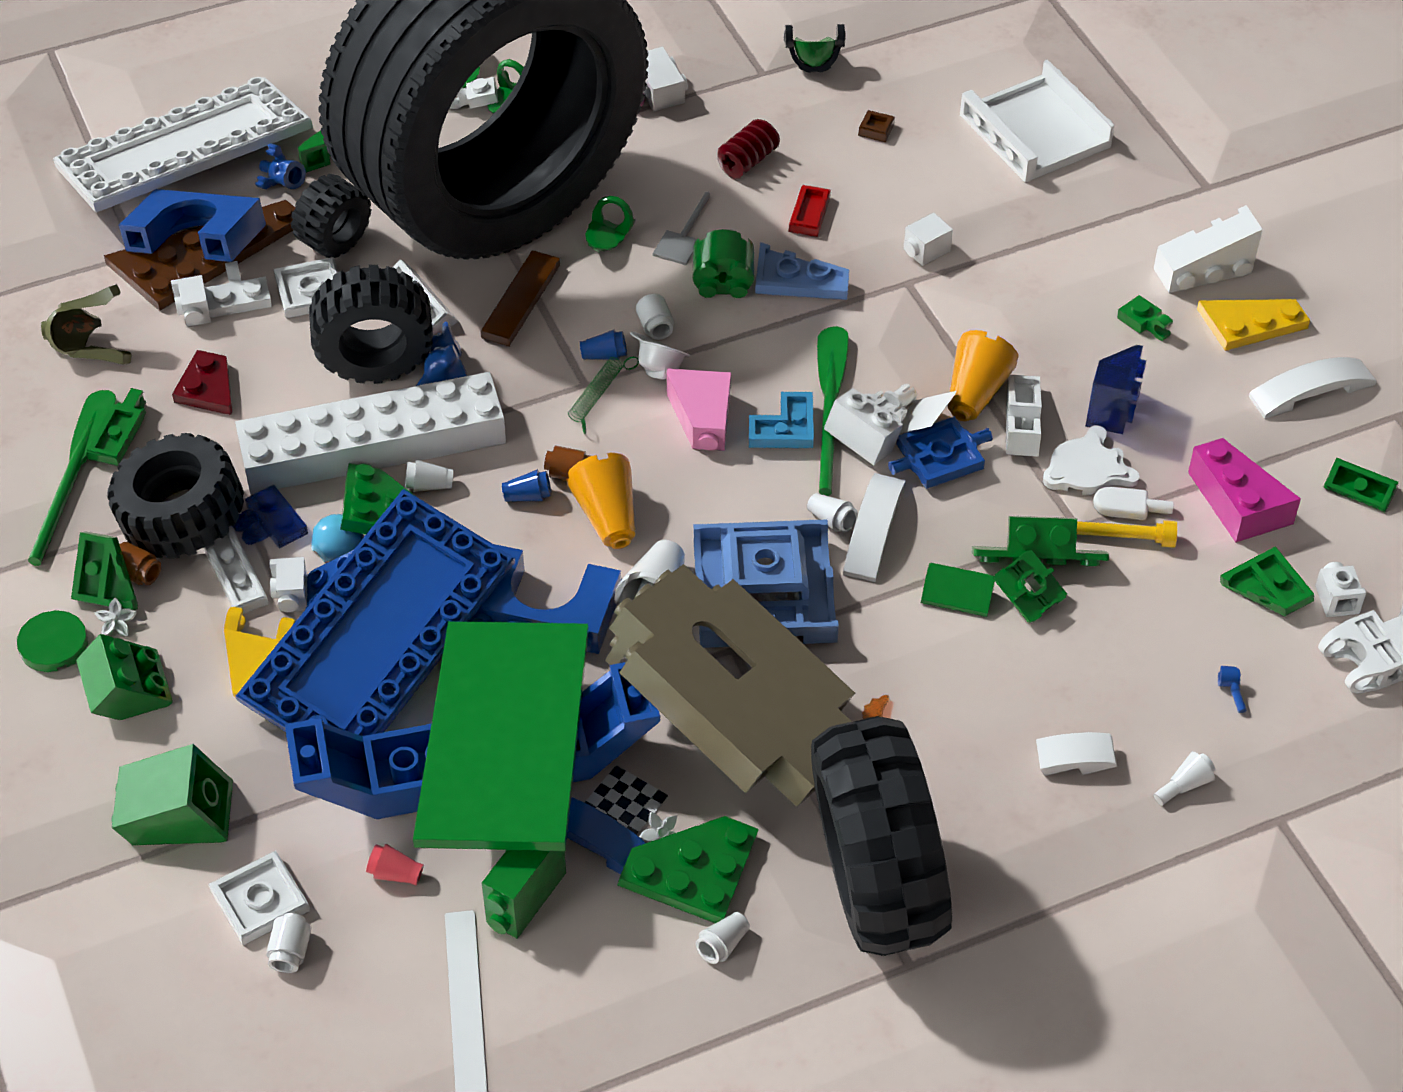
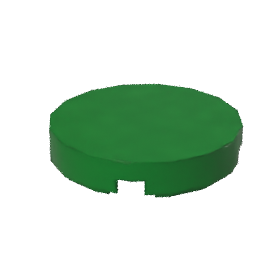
[17,610,88,672]

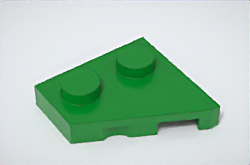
[71,531,138,610]
[1220,546,1314,616]

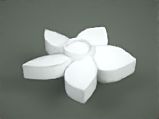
[95,598,137,637]
[639,812,677,841]

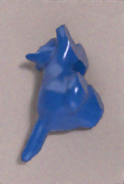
[416,322,468,386]

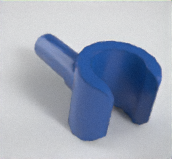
[1218,666,1247,713]

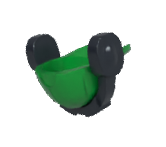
[784,24,846,73]

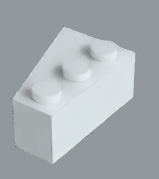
[1154,205,1263,293]

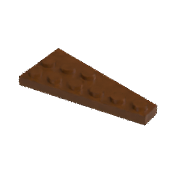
[104,200,296,311]

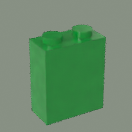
[482,850,566,939]

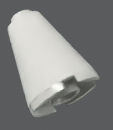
[614,540,685,604]

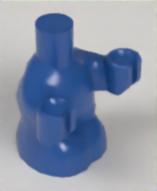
[255,143,306,189]

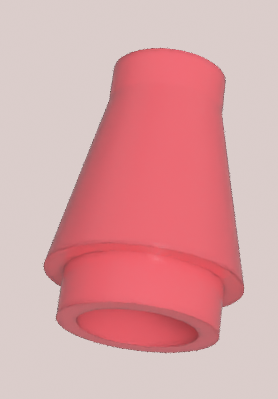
[366,844,424,886]

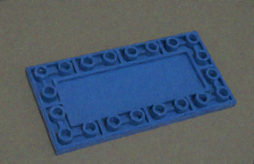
[236,489,515,736]

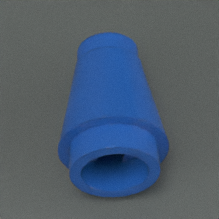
[580,329,627,360]
[502,469,552,502]

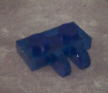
[232,484,308,549]

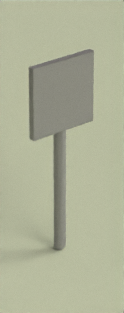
[653,192,710,265]

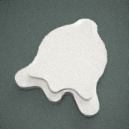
[1043,425,1140,495]

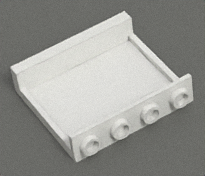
[960,60,1115,183]

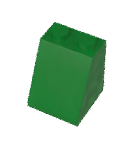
[111,744,233,845]

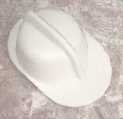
[630,332,690,380]

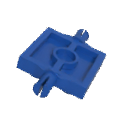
[888,416,993,489]

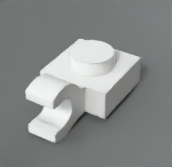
[450,77,498,109]

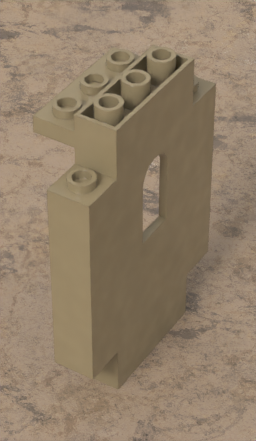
[605,564,855,807]

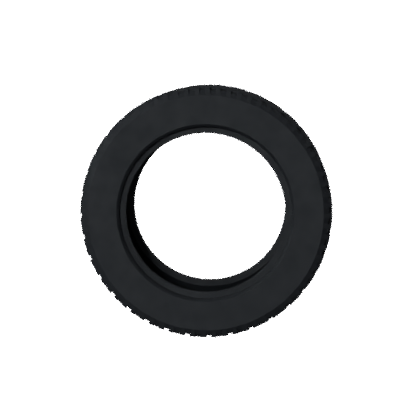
[318,0,649,260]

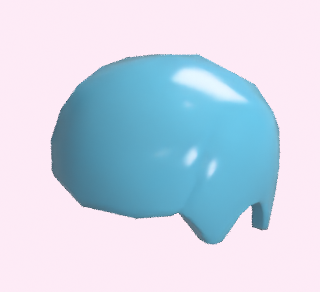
[311,514,363,562]

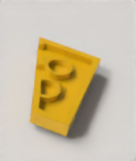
[1197,299,1310,351]

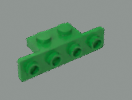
[972,516,1109,566]

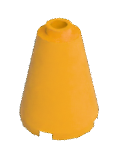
[948,330,1019,422]
[566,453,635,549]

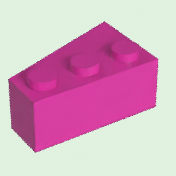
[1188,438,1301,543]

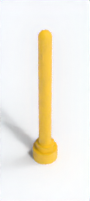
[1077,520,1177,548]

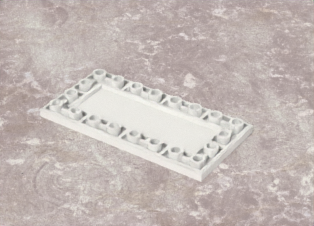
[53,77,313,213]

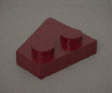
[172,350,233,415]

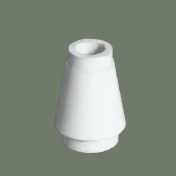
[405,460,453,492]
[807,493,858,532]
[696,912,750,964]

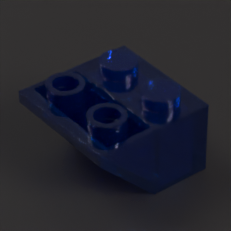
[1085,345,1147,435]

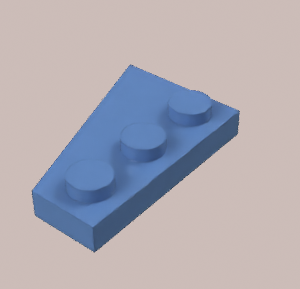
[755,242,849,300]

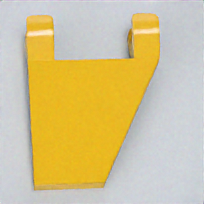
[224,607,295,697]

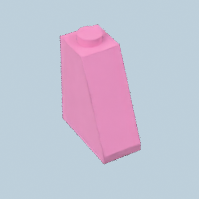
[667,368,731,451]

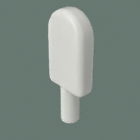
[1093,487,1174,520]

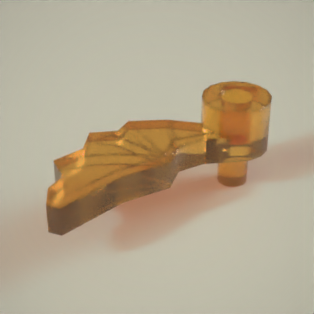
[862,695,889,719]

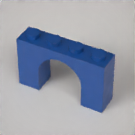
[119,189,266,262]
[470,544,621,654]

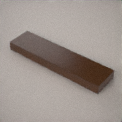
[481,250,560,347]

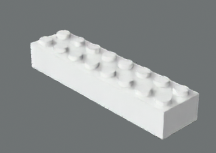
[235,372,506,495]

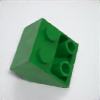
[76,634,173,720]

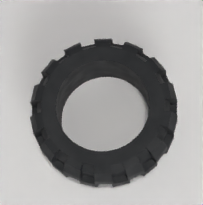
[811,716,952,956]

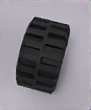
[291,174,372,258]

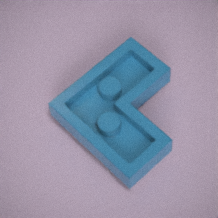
[749,392,814,448]

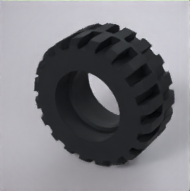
[309,264,433,384]
[107,433,244,559]

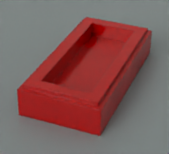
[788,185,831,237]

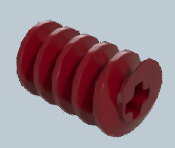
[717,119,780,179]

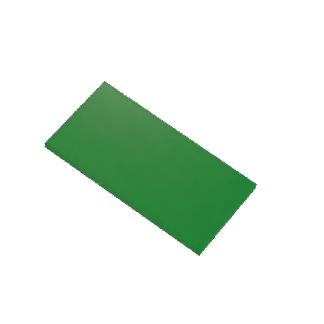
[413,621,589,851]

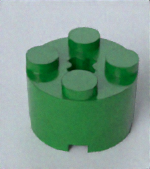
[692,229,754,298]

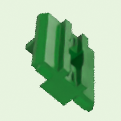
[993,549,1067,624]

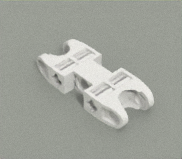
[1318,606,1403,694]

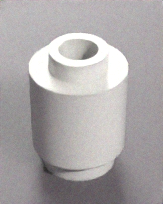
[636,294,674,340]
[266,913,312,973]

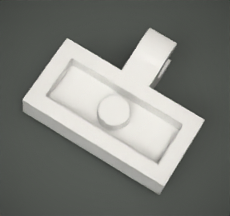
[204,261,272,318]

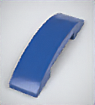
[567,797,646,874]

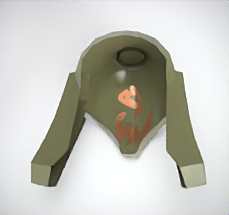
[41,284,132,365]

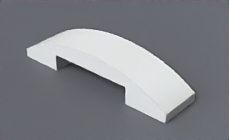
[1249,357,1376,419]
[843,473,906,582]

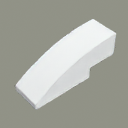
[1006,375,1042,457]

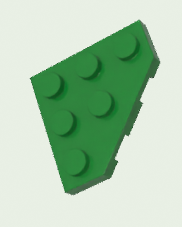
[340,463,415,534]
[617,816,759,923]

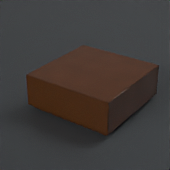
[858,110,895,142]

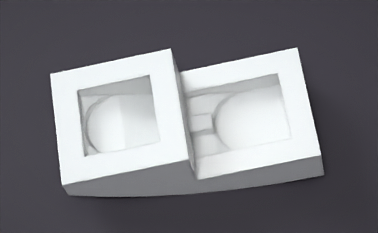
[1036,732,1117,776]

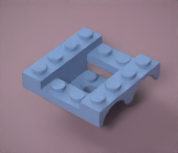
[693,519,839,648]

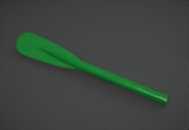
[817,326,849,496]
[28,390,117,566]

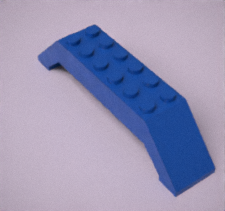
[285,662,660,819]

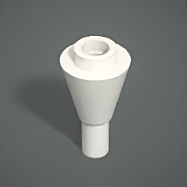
[1153,751,1216,806]

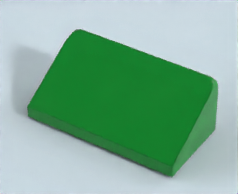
[1323,457,1399,512]
[920,563,995,617]

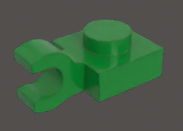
[1117,295,1173,341]

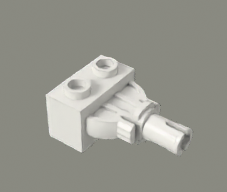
[824,384,917,465]

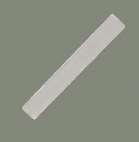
[445,910,487,1092]

